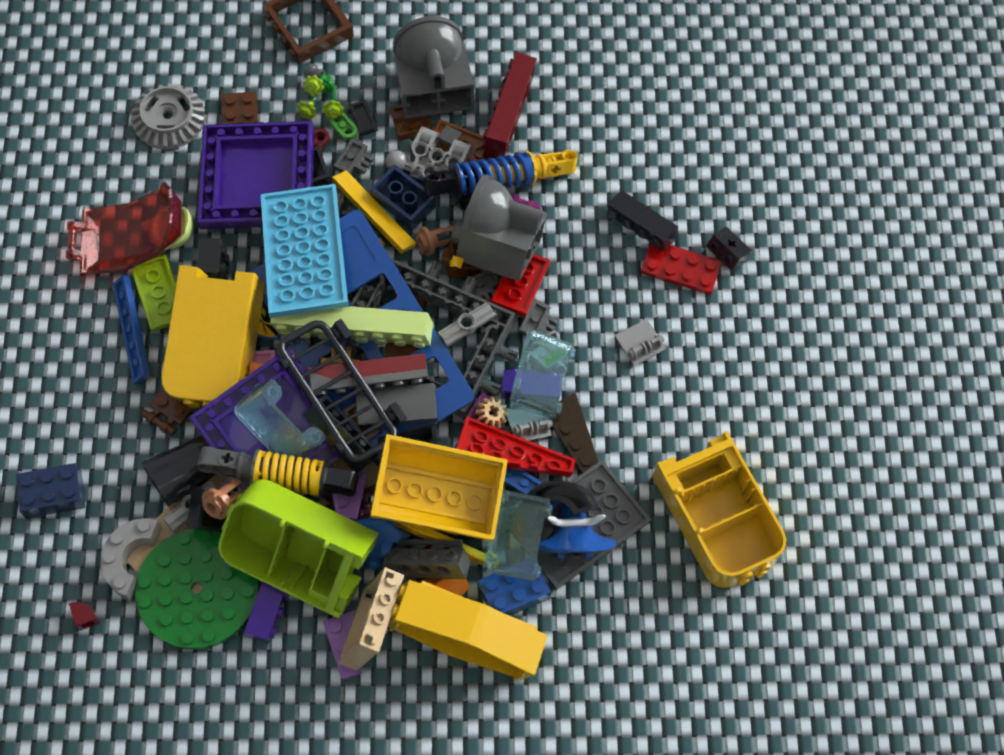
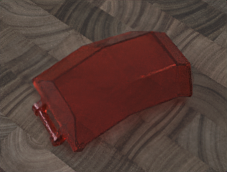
[65,182,181,276]

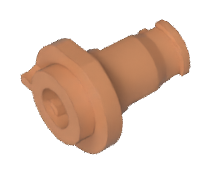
[416,225,454,256]
[202,478,245,519]

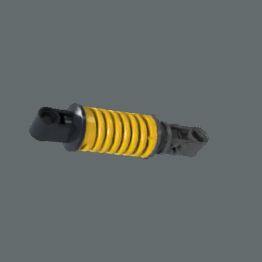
[196,446,359,498]

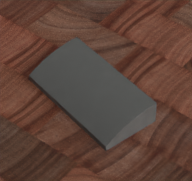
[356,383,438,428]

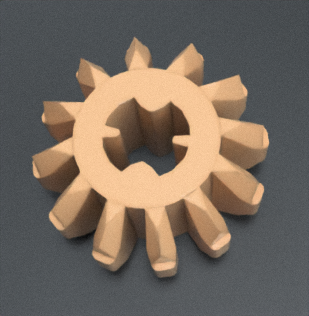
[475,396,509,428]

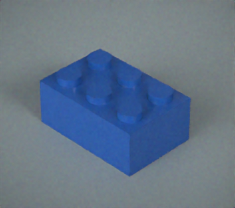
[478,557,551,616]

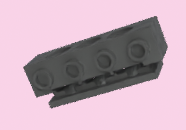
[383,539,470,579]

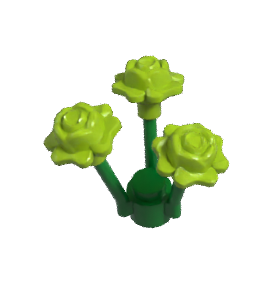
[297,74,344,119]

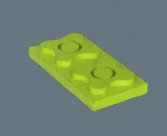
[130,254,176,332]

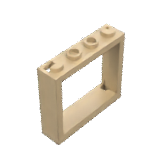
[338,567,404,671]

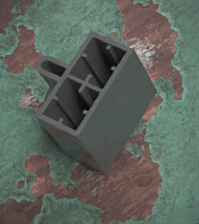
[393,16,475,119]
[451,174,547,281]

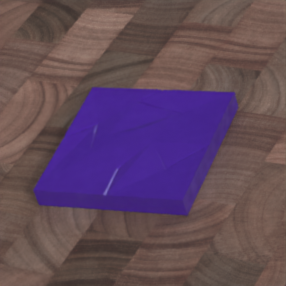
[197,121,314,230]
[189,348,340,490]

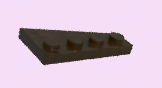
[543,393,599,474]

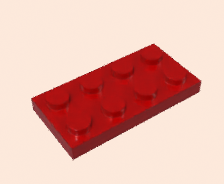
[640,243,722,295]
[491,254,551,318]

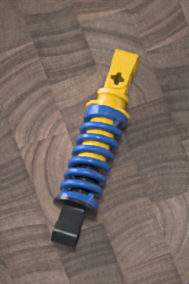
[424,150,578,198]

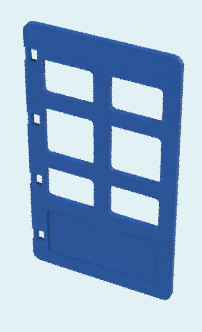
[251,210,475,463]

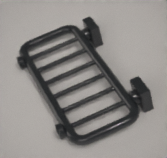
[277,318,407,463]

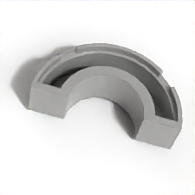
[101,518,162,602]

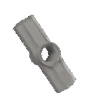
[438,302,496,347]
[162,480,218,532]

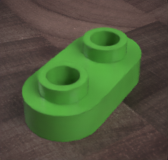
[328,111,358,141]

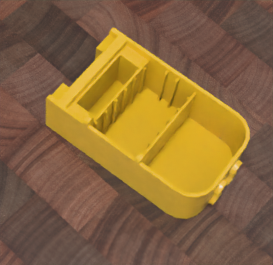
[162,265,265,408]
[652,431,786,588]

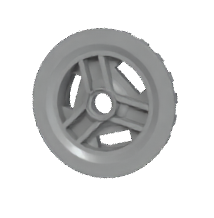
[131,84,206,150]

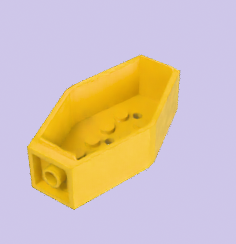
[387,580,547,680]

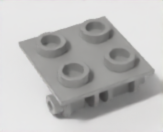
[615,319,666,366]
[504,402,553,441]

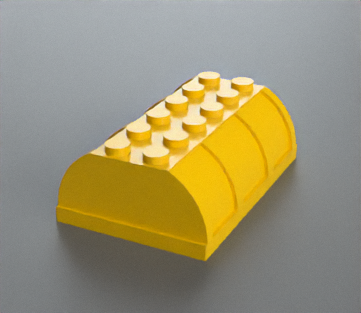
[370,434,508,541]

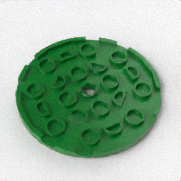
[135,529,259,650]

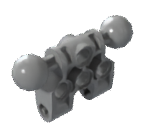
[385,126,472,198]

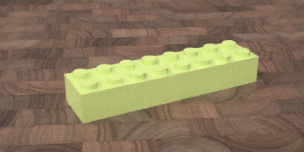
[270,306,433,348]

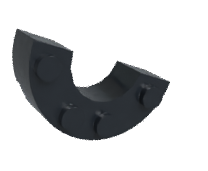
[517,481,599,535]

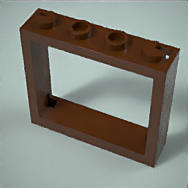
[263,0,354,64]

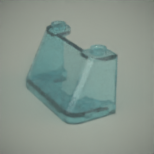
[510,328,576,420]
[235,378,327,461]
[482,490,553,581]

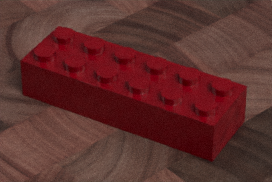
[481,52,537,159]

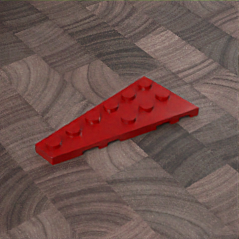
[456,416,576,478]

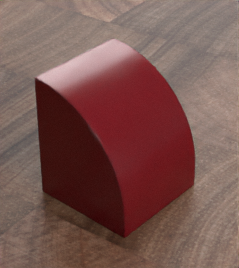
[69,602,100,631]

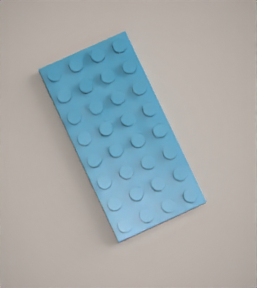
[261,184,349,318]

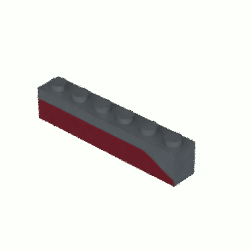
[305,353,428,397]

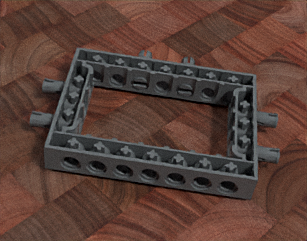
[328,258,518,418]

